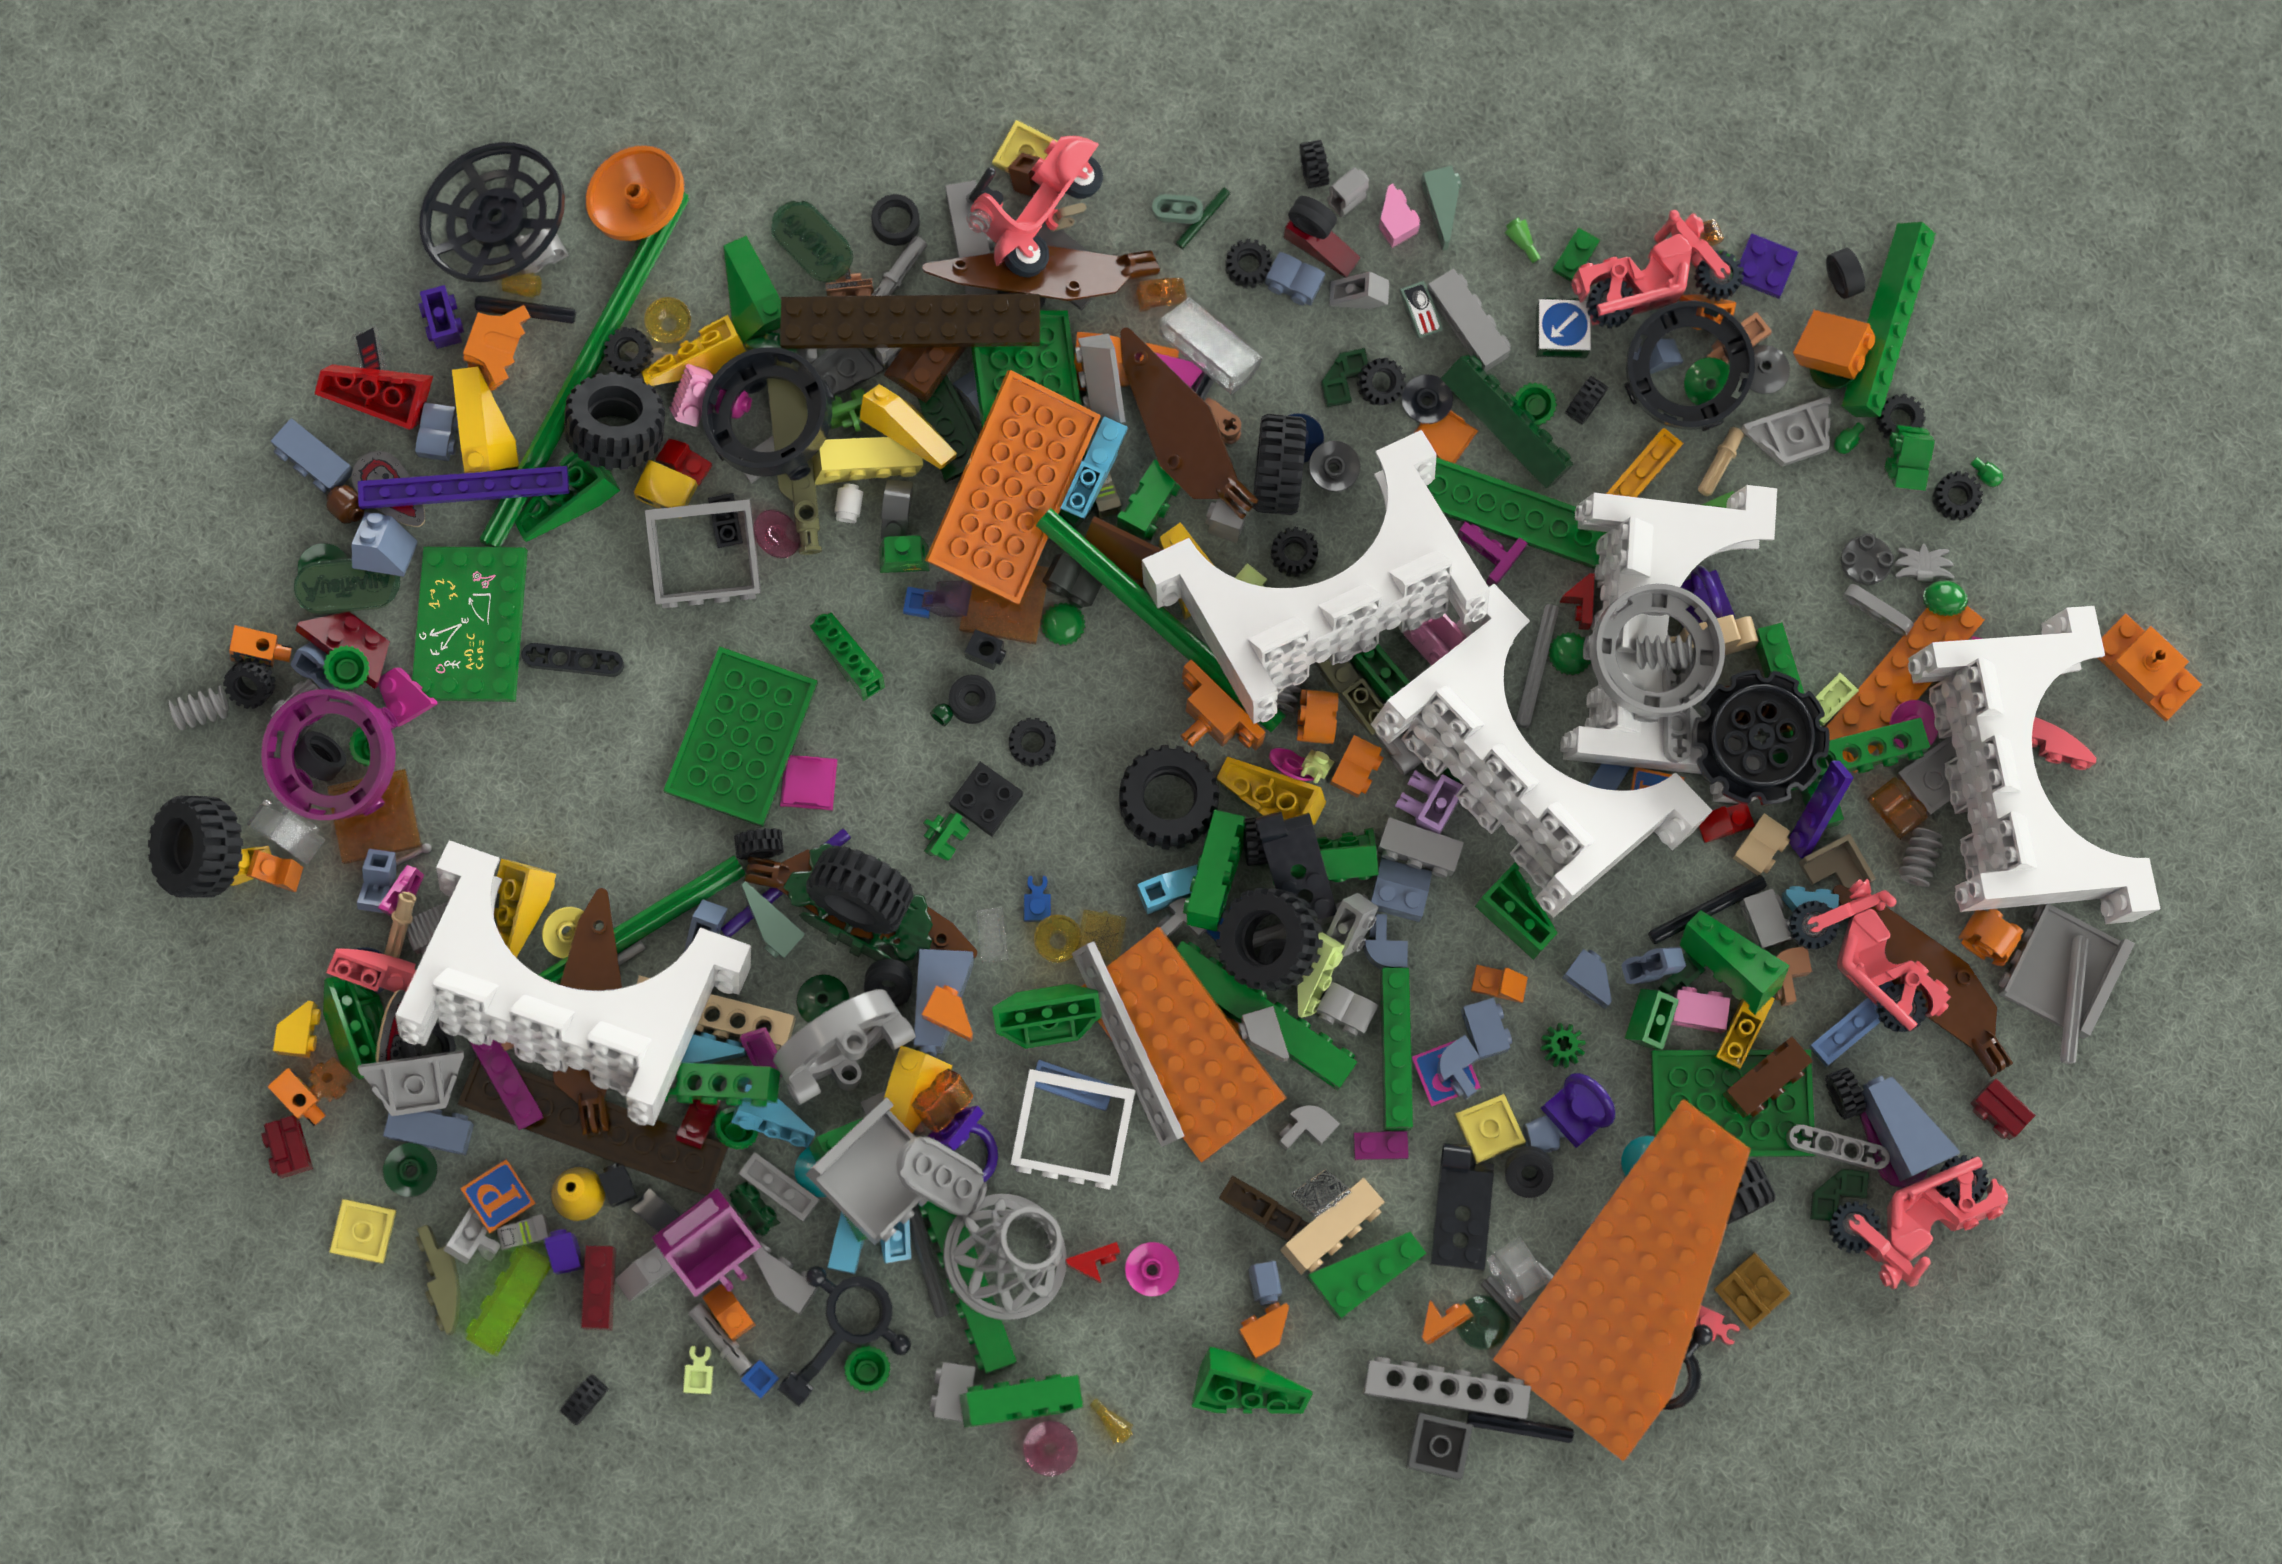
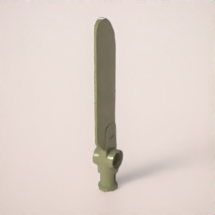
[767,360,822,555]

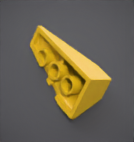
[452,366,519,473]
[1217,757,1326,825]

